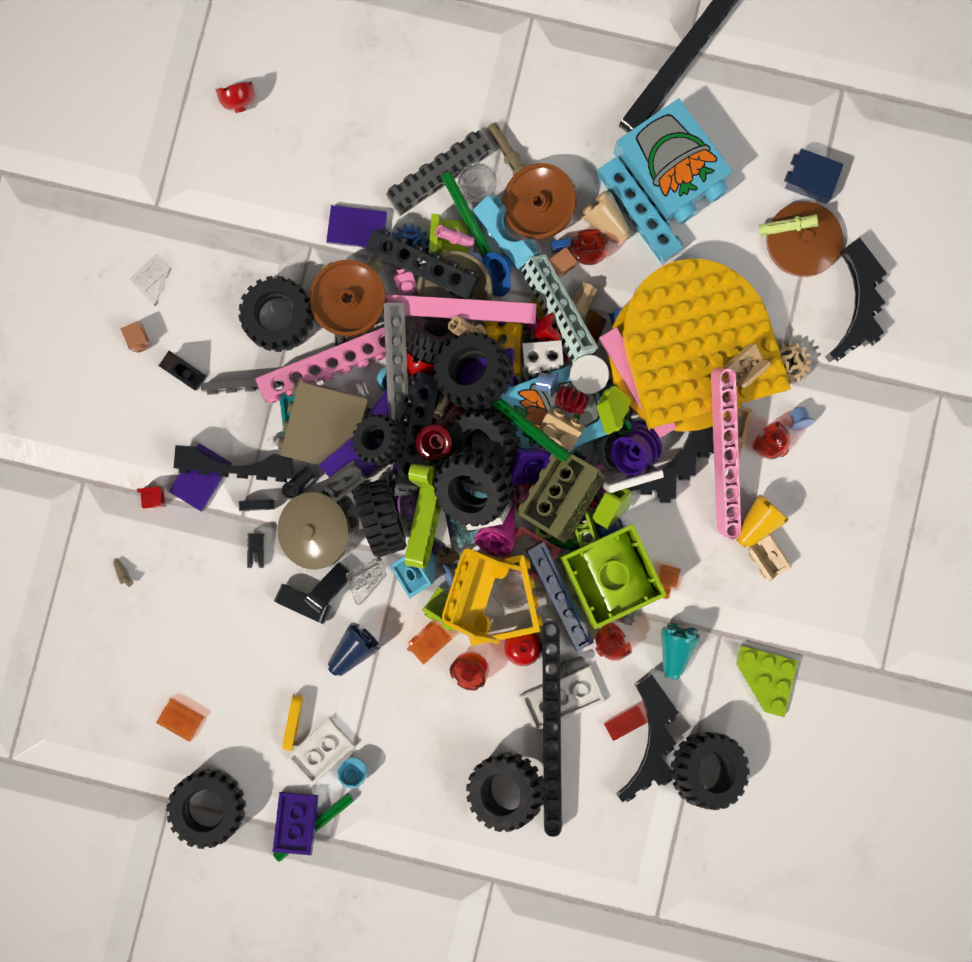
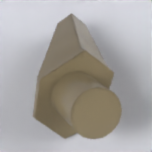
[113,558,134,587]

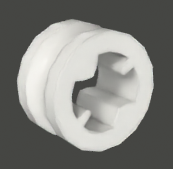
[356,381,370,398]

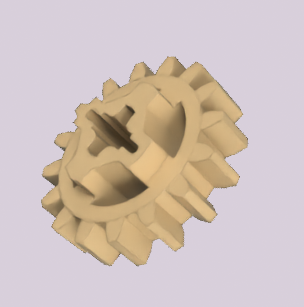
[779,342,812,384]

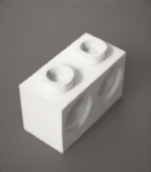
[523,341,563,374]

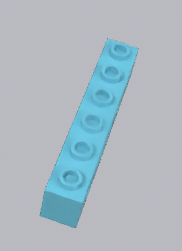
[597,156,683,265]

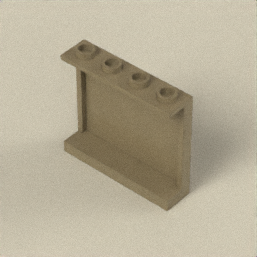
[278,378,368,465]

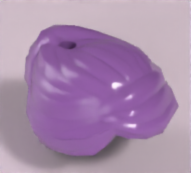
[395,487,420,520]

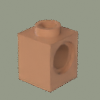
[549,247,578,279]
[120,321,151,353]

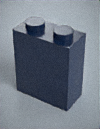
[784,148,844,204]

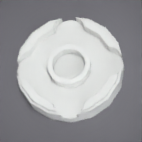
[570,355,609,395]

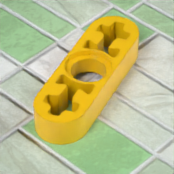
[282,694,304,751]

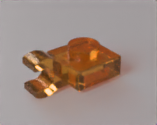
[658,564,681,600]

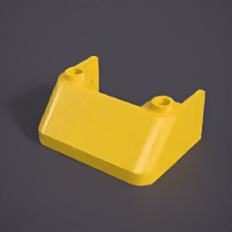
[442,548,523,644]

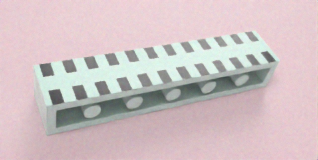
[522,254,598,364]

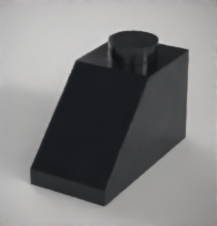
[158,350,206,391]

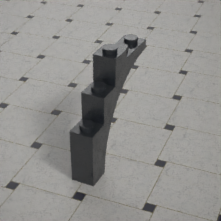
[825,237,887,363]
[627,426,714,503]
[616,673,679,803]

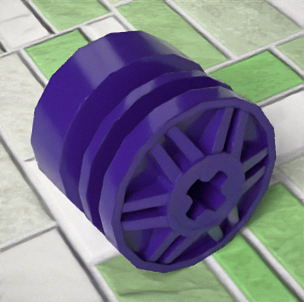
[611,425,662,476]

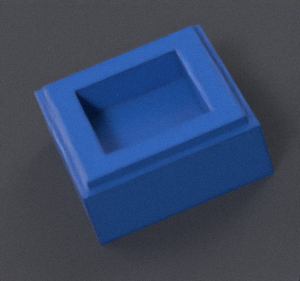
[551,238,571,253]

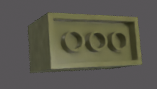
[518,453,606,544]

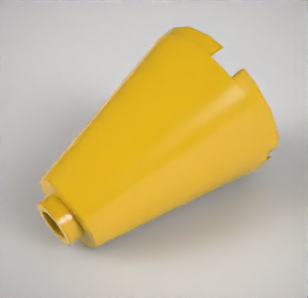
[736,494,789,548]

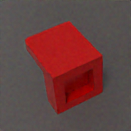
[534,313,562,342]
[137,487,165,509]

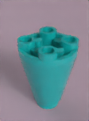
[661,623,700,680]

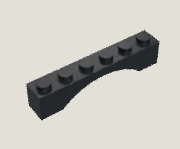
[173,445,293,483]

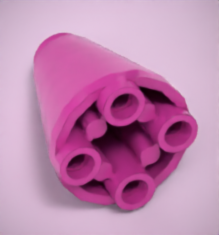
[474,507,515,557]

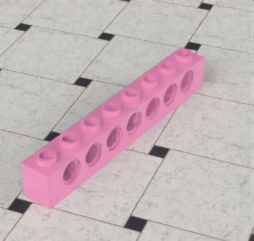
[255,327,407,404]

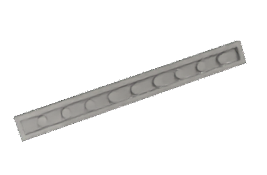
[384,302,413,496]

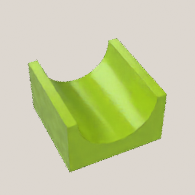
[558,524,667,629]

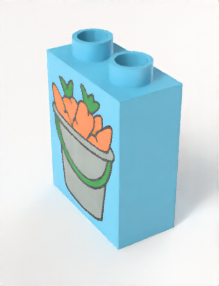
[613,98,733,225]
[491,364,613,452]

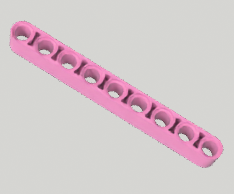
[383,295,537,324]
[711,367,741,540]

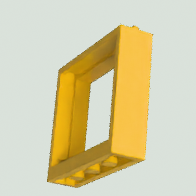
[455,553,543,646]

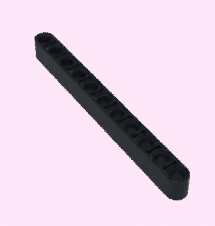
[618,0,738,133]
[542,620,562,837]

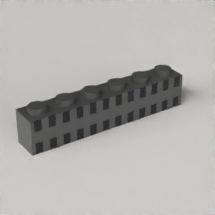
[386,130,492,216]

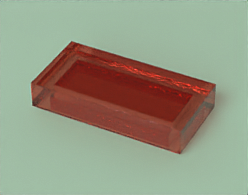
[603,705,647,741]

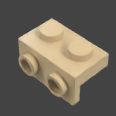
[723,343,771,388]
[539,407,585,451]
[748,534,792,582]

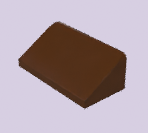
[584,309,607,345]

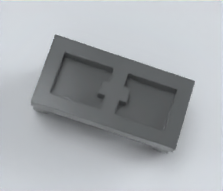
[322,460,366,503]

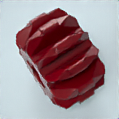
[555,386,589,415]

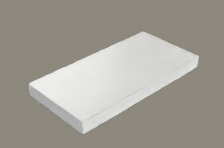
[519,665,606,732]

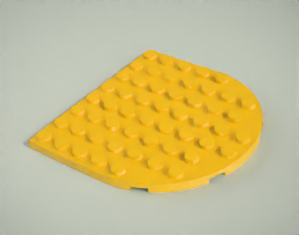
[623,259,791,430]

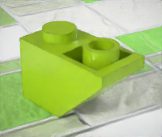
[597,385,632,435]
[592,488,632,529]

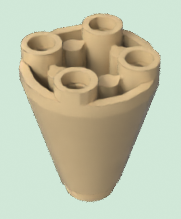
[581,191,631,244]

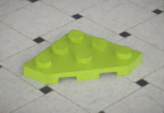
[736,645,798,717]

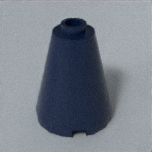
[328,622,380,676]

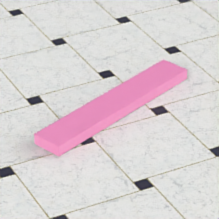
[599,327,676,438]

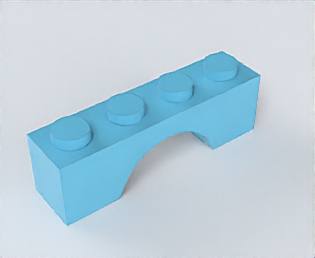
[473,194,541,269]

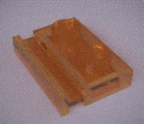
[156,698,205,742]

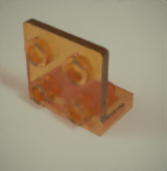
[407,622,452,665]

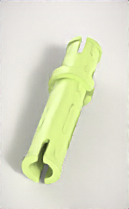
[759,214,819,236]

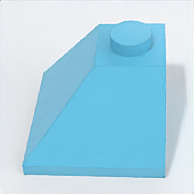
[390,551,436,599]

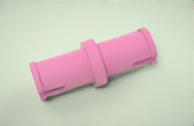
[436,225,474,248]

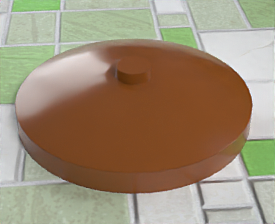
[502,163,577,240]
[766,202,843,277]
[309,260,386,337]

